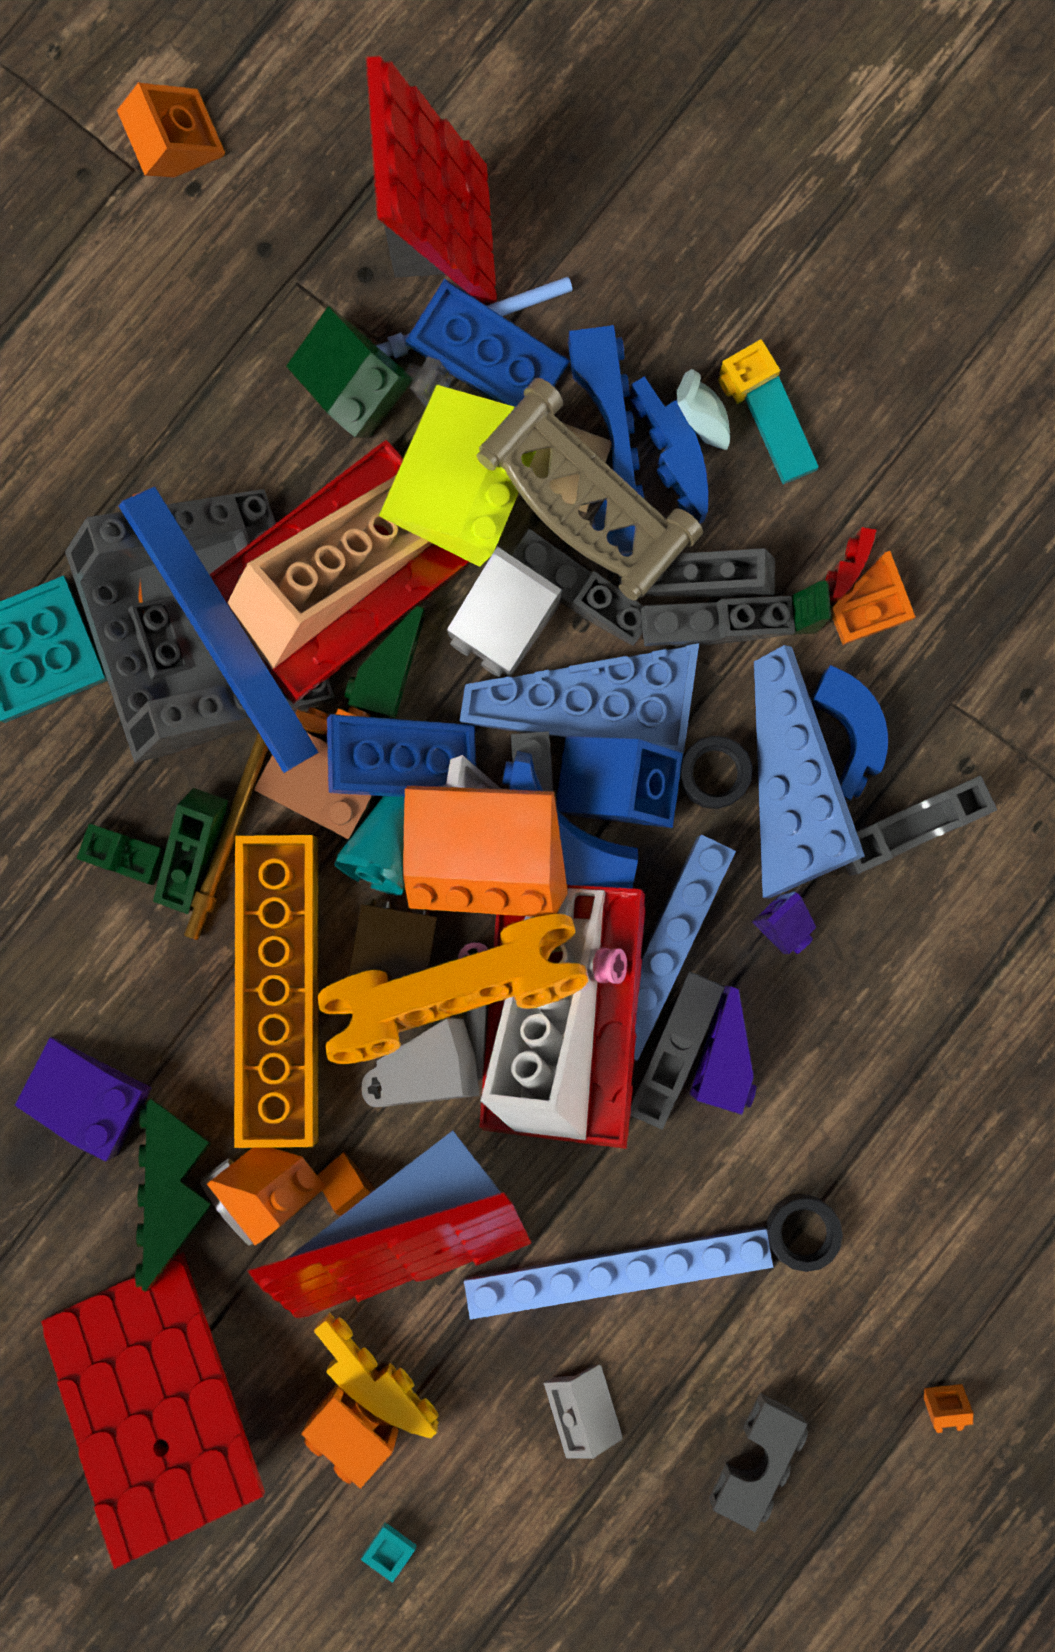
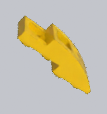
[313,1313,439,1438]

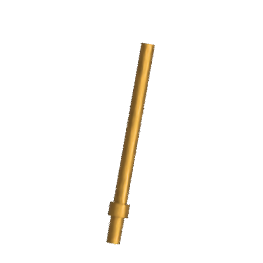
[184,732,268,940]

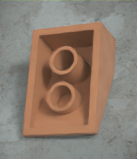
[254,733,378,840]

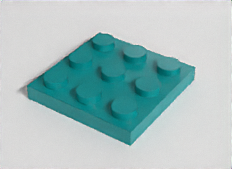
[0,575,107,723]

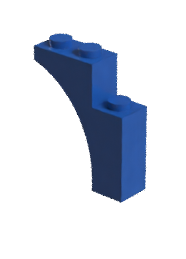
[502,751,638,889]

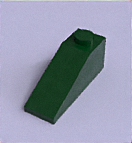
[345,606,426,719]
[153,788,228,915]

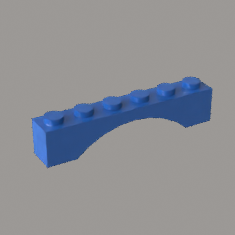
[568,325,644,557]

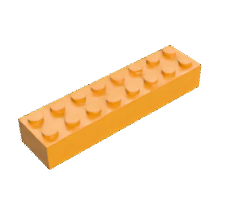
[234,835,318,1148]

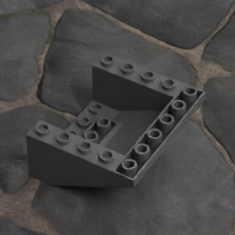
[65,489,335,763]

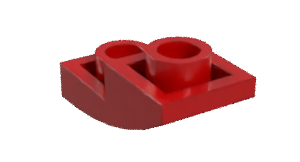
[825,527,876,606]

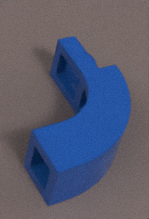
[810,665,888,802]

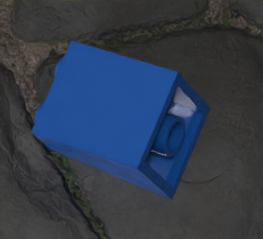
[556,736,683,828]

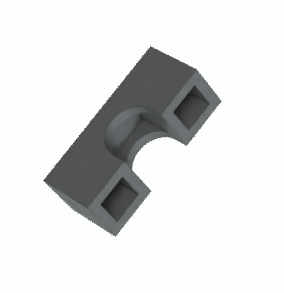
[709,1393,808,1532]

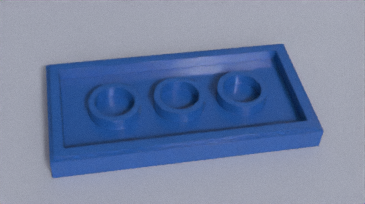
[405,278,570,407]
[327,714,476,797]

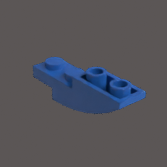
[629,376,708,524]

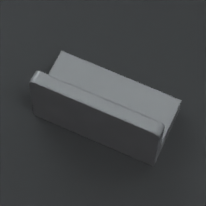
[544,1365,622,1458]

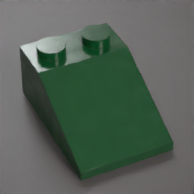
[286,306,413,438]

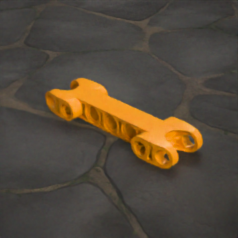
[318,914,588,1064]

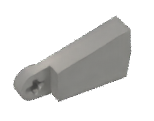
[361,1018,480,1107]

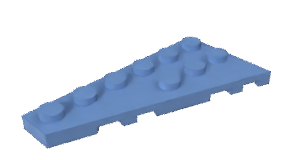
[460,643,699,754]
[754,645,865,898]

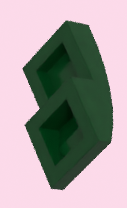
[76,823,166,885]

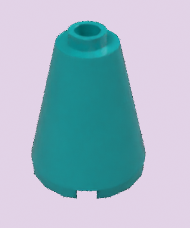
[335,796,405,895]

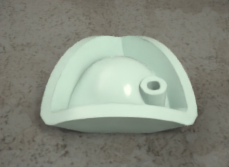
[677,369,730,451]

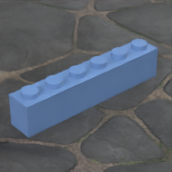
[634,835,736,1061]

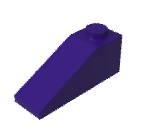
[752,892,816,954]

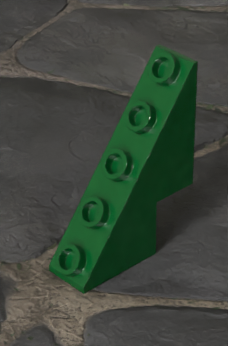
[135,1099,213,1292]

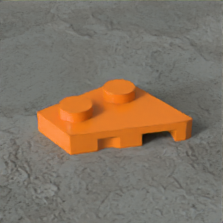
[831,551,916,645]

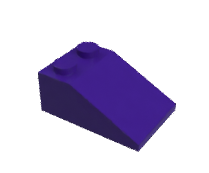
[689,985,757,1115]
[15,1037,152,1162]

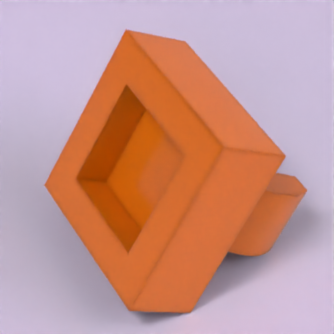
[924,1384,973,1433]

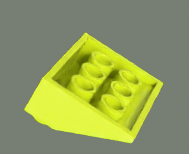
[378,385,536,567]

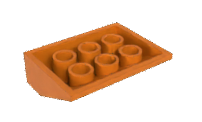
[403,786,568,917]

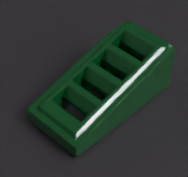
[791,581,831,635]

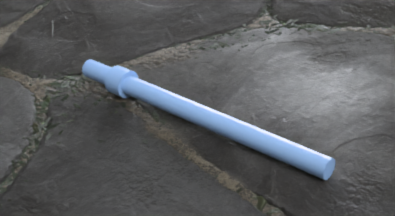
[376,277,572,359]

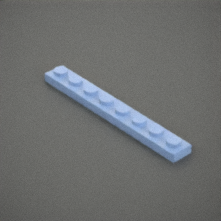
[464,1227,773,1320]

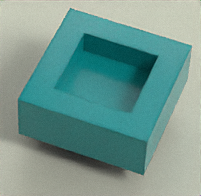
[361,1522,416,1583]

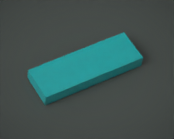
[745,376,819,485]

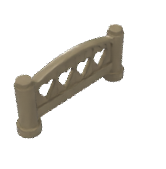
[477,378,703,601]

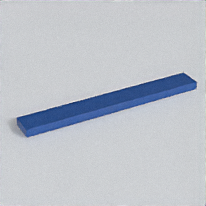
[119,487,319,773]

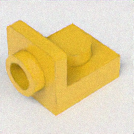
[718,339,780,404]

